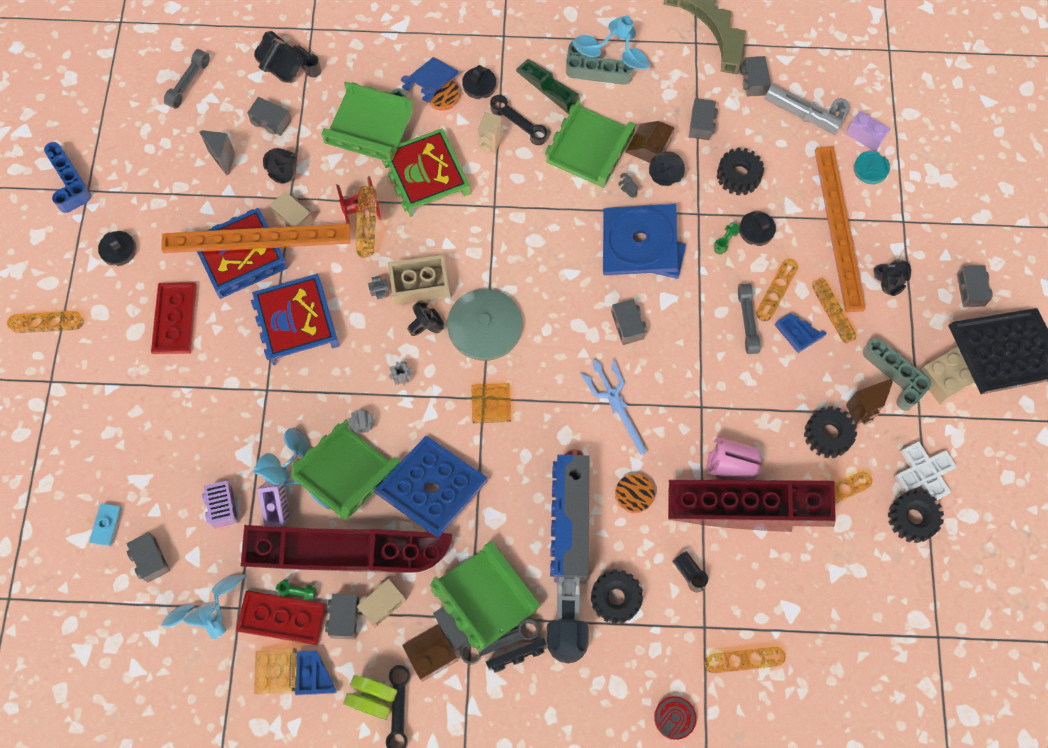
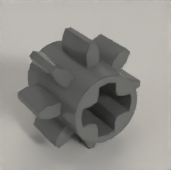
[368,275,389,300]

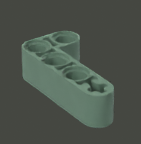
[566,42,634,85]
[863,338,931,411]

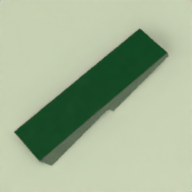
[516,59,579,114]

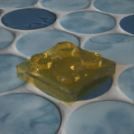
[471,383,511,424]
[254,648,297,695]

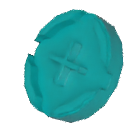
[853,151,890,185]

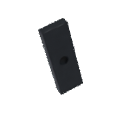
[485,638,547,673]

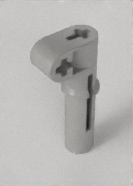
[764,84,850,135]

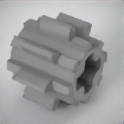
[389,361,412,386]
[349,409,374,434]

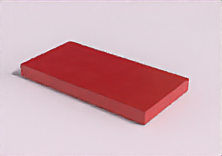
[151,282,197,354]
[236,590,327,646]

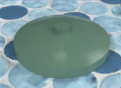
[447,289,522,361]

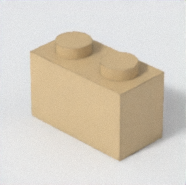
[478,112,502,153]
[269,191,313,227]
[357,579,406,628]

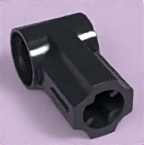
[293,45,321,78]
[672,551,708,593]

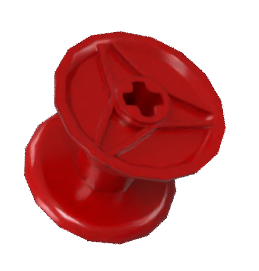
[336,175,382,227]

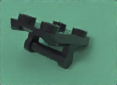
[254,31,304,83]

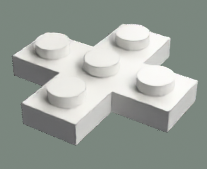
[894,442,957,502]

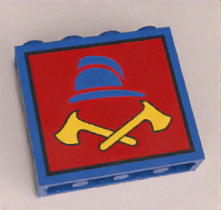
[197,208,288,299]
[251,273,340,366]

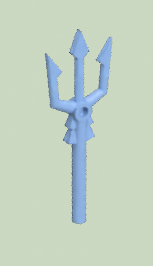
[580,358,647,455]

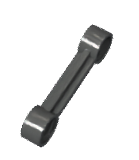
[164,49,210,109]
[738,283,760,354]
[460,619,539,665]

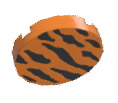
[428,80,460,111]
[615,474,655,513]

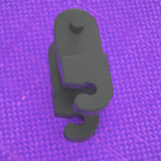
[618,173,638,198]

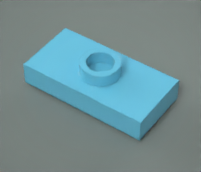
[89,503,122,547]

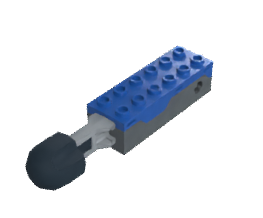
[547,449,590,664]

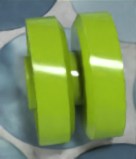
[343,675,397,720]

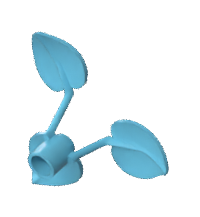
[572,15,650,69]
[253,428,330,510]
[161,574,247,639]

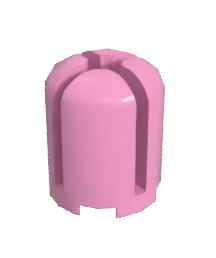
[706,437,762,480]

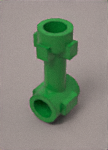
[713,223,740,255]
[276,580,316,601]

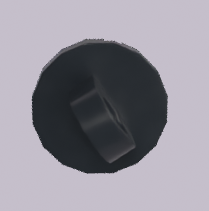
[462,64,496,99]
[263,148,297,184]
[649,151,685,186]
[739,211,776,246]
[98,231,136,266]
[873,259,911,296]
[407,300,444,336]

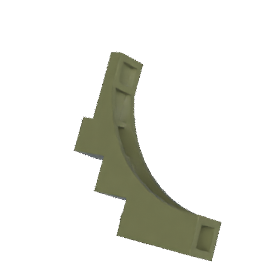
[663,0,746,74]

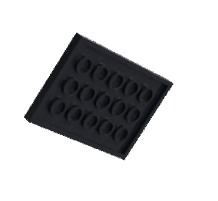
[948,308,1048,395]

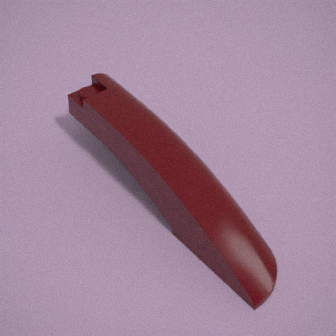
[240,525,452,573]

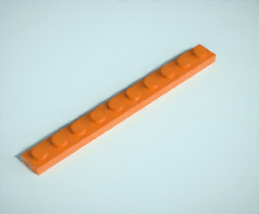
[815,146,866,313]
[161,224,351,253]

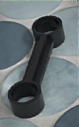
[490,95,547,146]
[386,665,411,748]

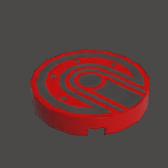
[654,696,697,740]

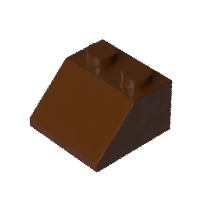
[626,121,674,163]
[846,379,893,425]
[402,625,458,682]

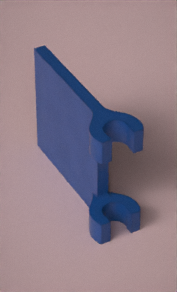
[401,57,459,103]

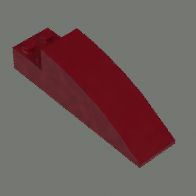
[668,480,836,532]

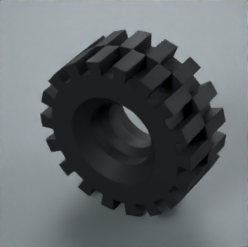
[717,147,764,196]
[804,406,857,458]
[888,490,944,543]
[591,569,643,624]

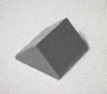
[199,130,235,176]

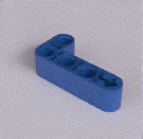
[44,142,91,213]

